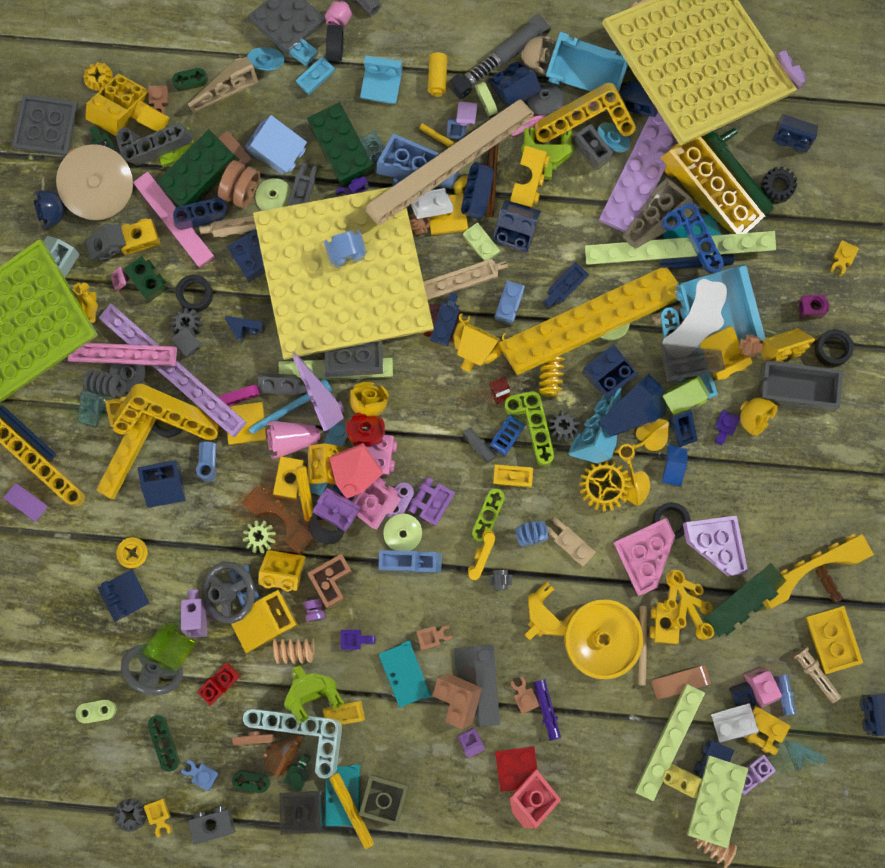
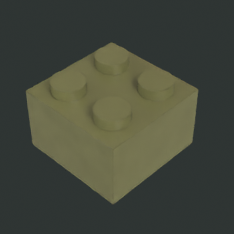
[359,774,409,826]

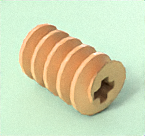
[273,638,315,664]
[691,837,737,868]

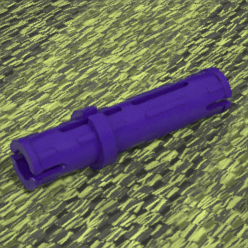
[534,679,562,741]

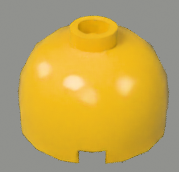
[350,382,389,417]
[740,397,778,436]

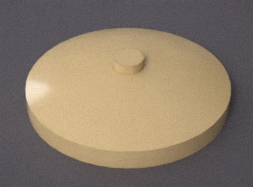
[56,145,133,220]

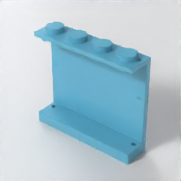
[675,265,766,359]

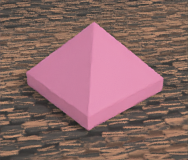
[110,267,129,292]

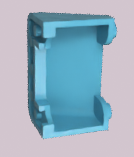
[546,32,628,97]

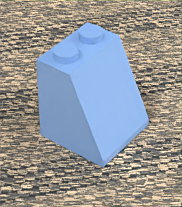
[243,115,307,174]

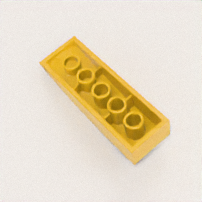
[660,137,765,234]

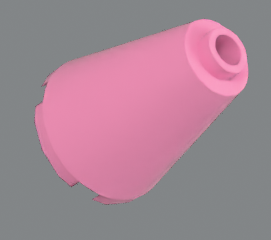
[267,421,320,459]

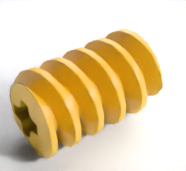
[538,357,565,397]

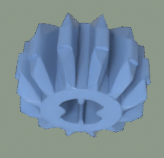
[515,521,548,546]

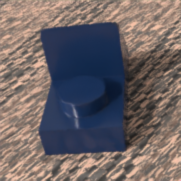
[225,315,265,344]

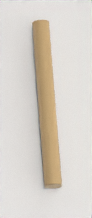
[638,606,647,685]

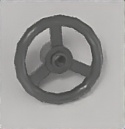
[202,561,255,624]
[121,644,183,695]

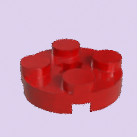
[346,413,385,446]

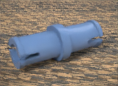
[775,674,797,716]

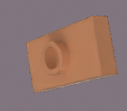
[232,731,275,746]

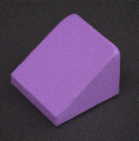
[457,728,485,758]

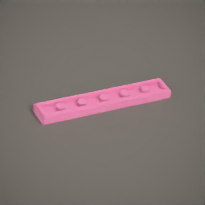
[133,172,215,268]
[67,343,177,367]

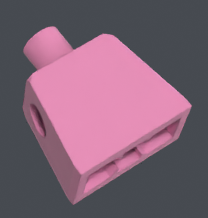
[743,666,782,709]

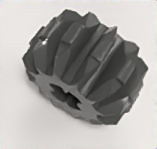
[170,308,203,338]
[548,410,580,443]

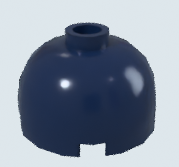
[33,190,66,229]

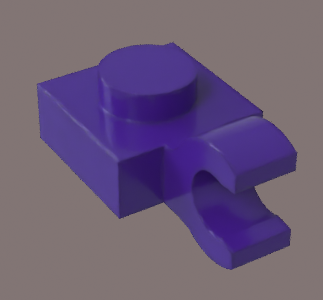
[335,176,369,196]
[715,410,740,446]
[341,630,375,650]

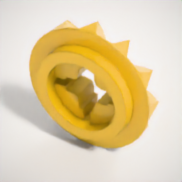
[83,62,113,91]
[116,537,148,569]

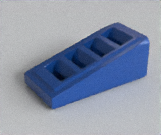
[489,415,526,457]

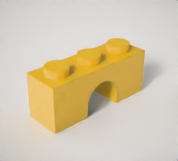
[510,146,550,207]

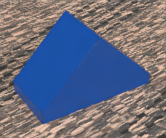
[662,445,687,486]

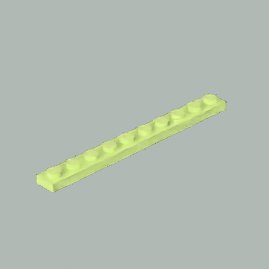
[585,231,776,265]

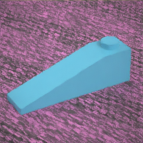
[568,388,621,463]

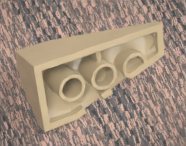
[188,56,258,114]

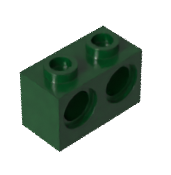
[124,256,167,303]

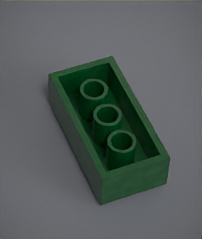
[307,102,374,188]
[156,129,240,206]

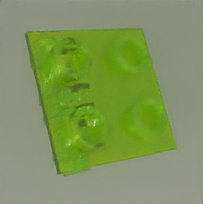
[142,622,196,672]

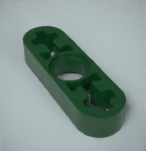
[148,715,180,772]

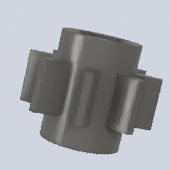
[489,570,512,590]

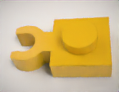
[830,240,859,276]
[144,798,172,837]

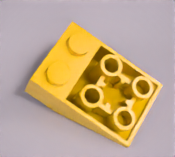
[86,73,149,136]
[760,328,815,363]
[231,590,299,654]

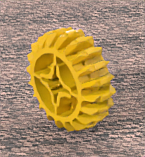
[579,460,632,512]

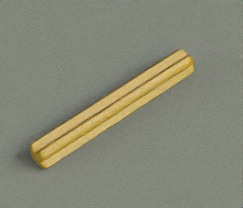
[330,773,374,849]

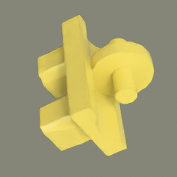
[663,764,702,798]

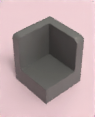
[171,328,203,358]

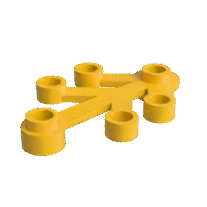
[663,570,714,640]

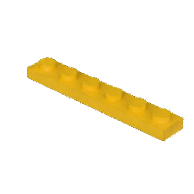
[96,413,157,499]

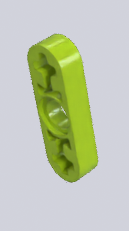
[472,489,505,542]

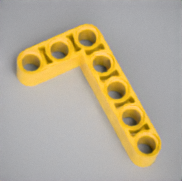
[534,83,635,143]
[113,384,219,440]

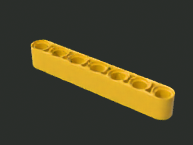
[0,417,85,507]

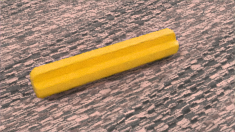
[296,466,313,521]

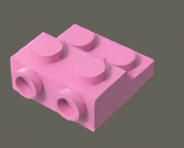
[352,477,401,530]

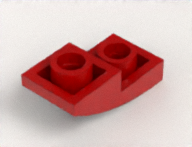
[197,662,241,706]

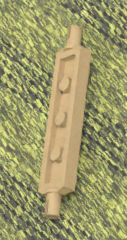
[199,216,256,237]
[423,259,508,301]

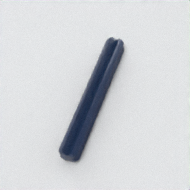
[659,254,734,269]
[0,406,56,461]

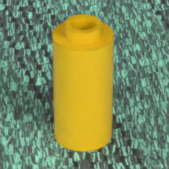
[428,52,447,97]

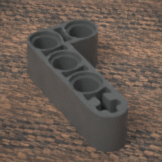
[116,123,193,166]

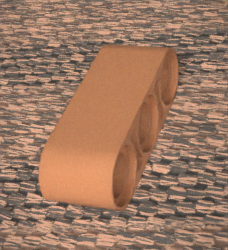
[651,665,711,700]

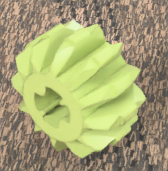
[243,520,276,553]

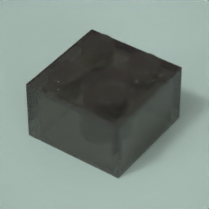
[279,791,325,835]

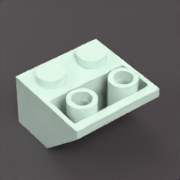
[44,236,80,278]

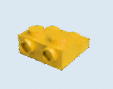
[258,550,305,592]

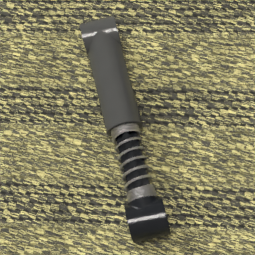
[447,14,551,100]

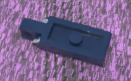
[544,262,589,309]
[430,292,460,346]

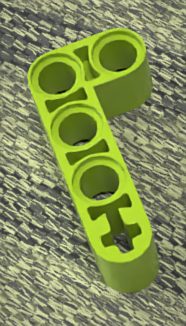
[504,392,554,467]

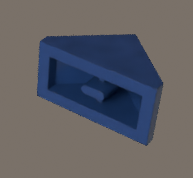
[668,409,698,447]

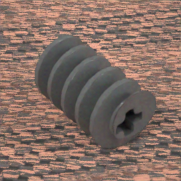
[83,370,127,399]

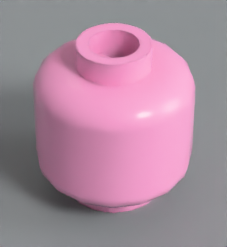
[325,1,352,28]

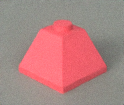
[329,443,383,499]
[510,769,561,828]

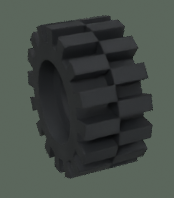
[761,166,797,203]

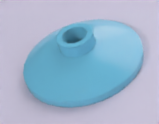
[247,47,284,71]
[597,122,630,152]

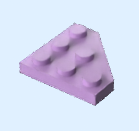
[683,516,748,576]

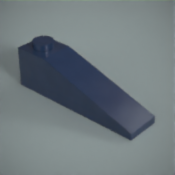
[598,374,667,437]

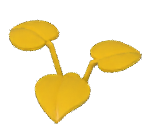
[601,419,669,506]

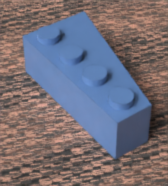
[376,133,460,189]

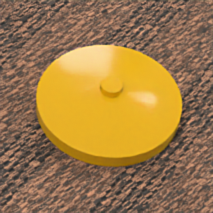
[564,599,643,679]

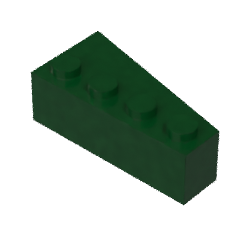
[703,563,787,637]

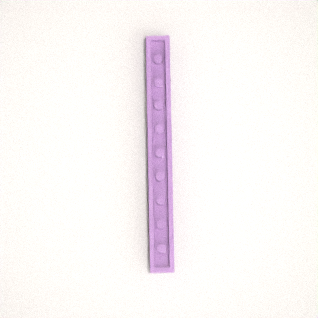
[99,303,247,437]

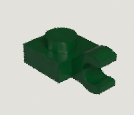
[283,754,311,791]

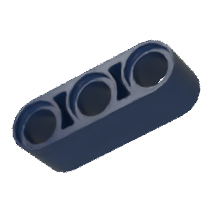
[461,162,494,220]
[173,198,227,230]

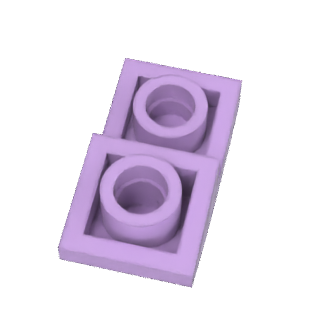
[777,50,806,90]
[456,101,477,126]
[741,754,776,796]

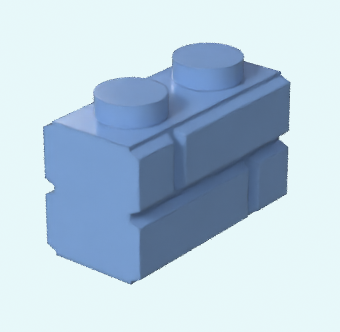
[495,281,525,326]

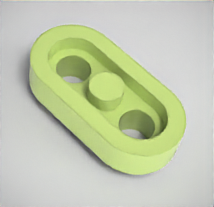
[76,700,117,723]

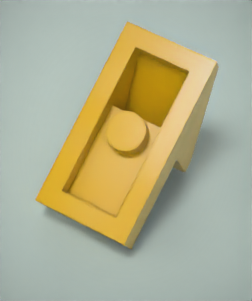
[131,100,170,131]

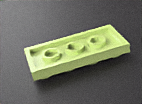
[687,756,749,848]

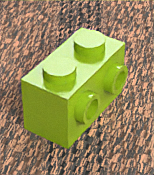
[663,374,709,415]

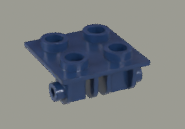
[98,569,150,622]

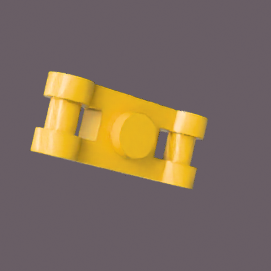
[468,529,495,580]

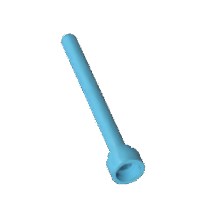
[249,378,332,433]

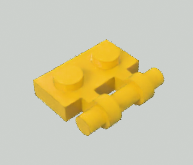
[743,706,791,756]

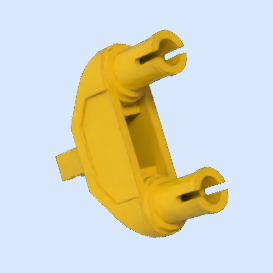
[524,581,576,641]

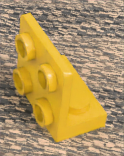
[308,443,350,485]

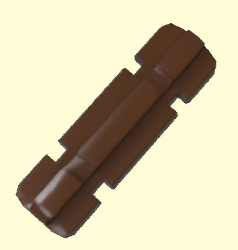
[815,566,843,603]

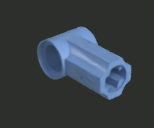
[196,442,217,482]

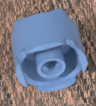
[323,230,367,268]

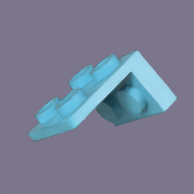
[360,55,403,104]

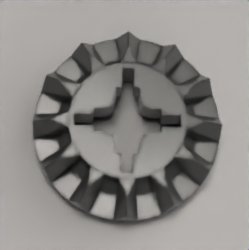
[114,799,146,832]

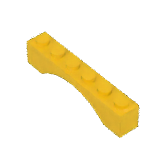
[763,533,874,610]

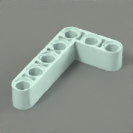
[243,709,342,778]

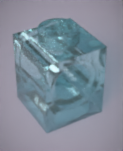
[359,130,385,163]

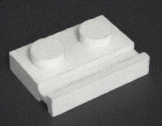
[411,188,453,219]
[711,703,759,743]

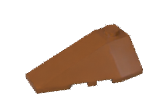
[263,734,305,777]

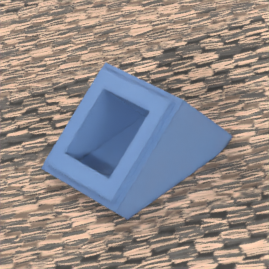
[446,118,466,140]

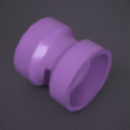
[303,599,326,622]

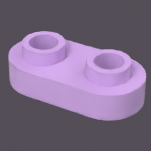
[387,482,414,518]

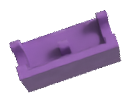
[312,487,360,532]

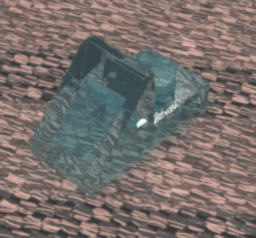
[785,740,828,771]

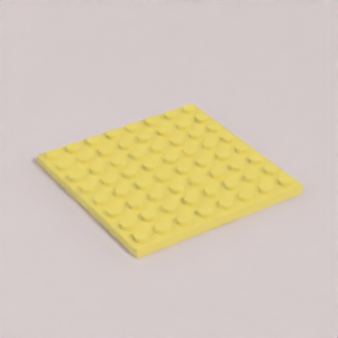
[602,0,797,146]
[253,187,434,360]

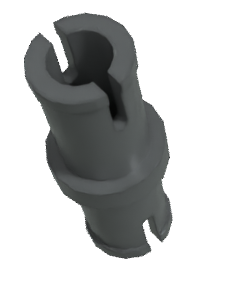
[462,427,496,464]

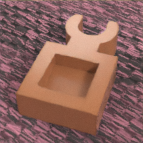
[149,85,169,115]
[416,625,453,650]
[511,677,540,714]

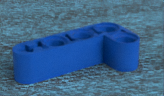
[661,203,724,274]

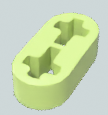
[475,82,498,117]

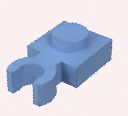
[181,760,219,791]

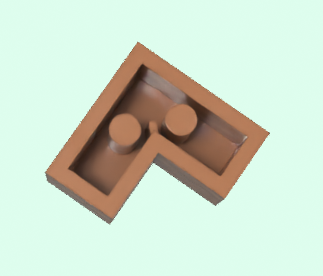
[307,554,353,609]
[433,673,482,730]

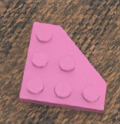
[614,518,675,596]

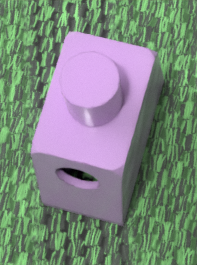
[181,590,207,638]

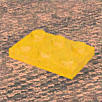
[805,606,863,674]

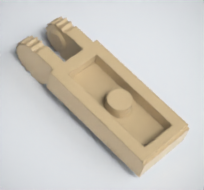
[547,517,596,567]

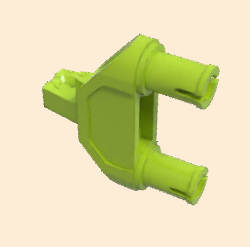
[521,127,575,180]
[284,665,344,724]

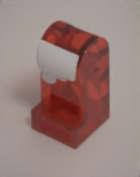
[489,376,511,405]

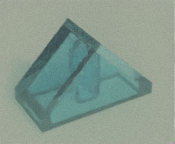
[78,390,106,428]

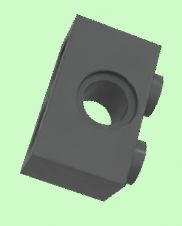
[574,124,613,171]
[85,224,126,263]
[188,806,236,844]

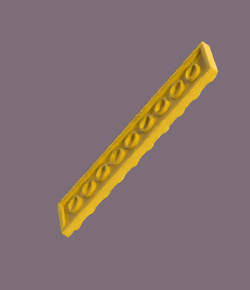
[499,268,679,375]

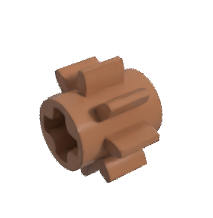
[409,213,430,236]
[739,334,763,357]

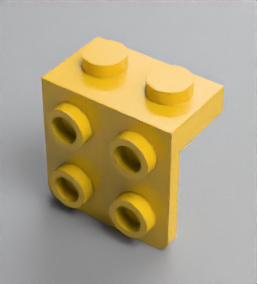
[700,326,752,380]

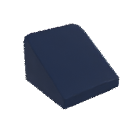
[729,682,756,707]

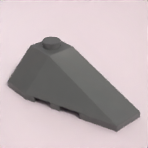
[454,645,500,726]

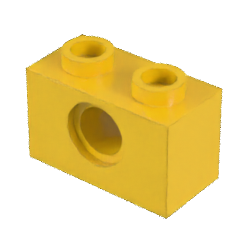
[121,218,161,256]
[273,457,307,501]
[649,602,680,645]

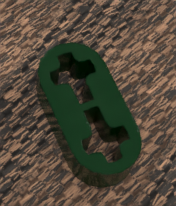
[172,68,208,91]
[232,771,270,793]

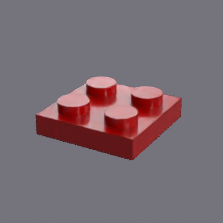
[495,746,538,792]

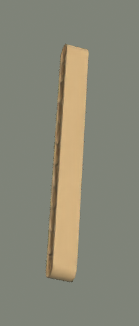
[365,100,534,225]

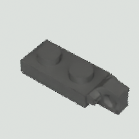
[258,373,308,395]

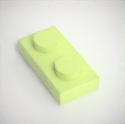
[463,222,500,261]

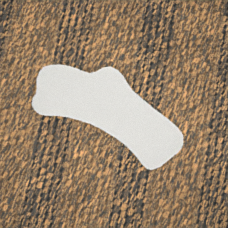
[663,279,727,360]

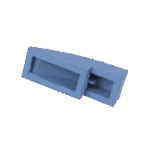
[378,550,442,573]

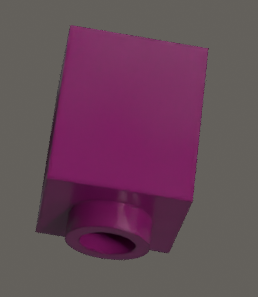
[798,295,829,319]

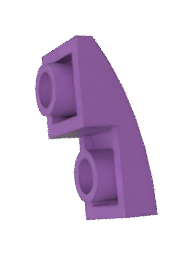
[3,483,48,522]

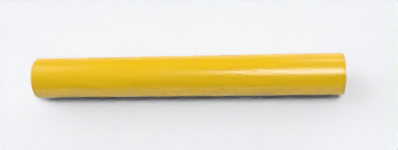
[419,123,455,148]

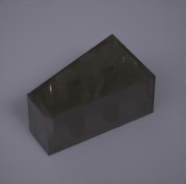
[659,342,725,381]

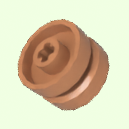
[218,160,260,208]

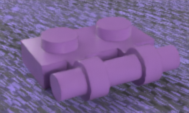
[408,477,455,526]

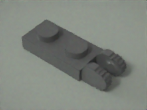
[287,162,318,206]

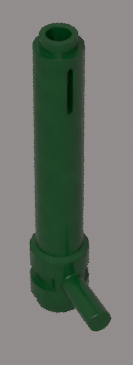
[702,128,774,216]

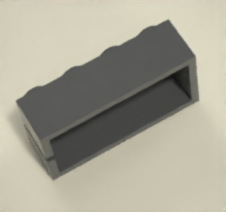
[758,360,843,412]

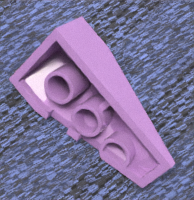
[292,352,345,431]

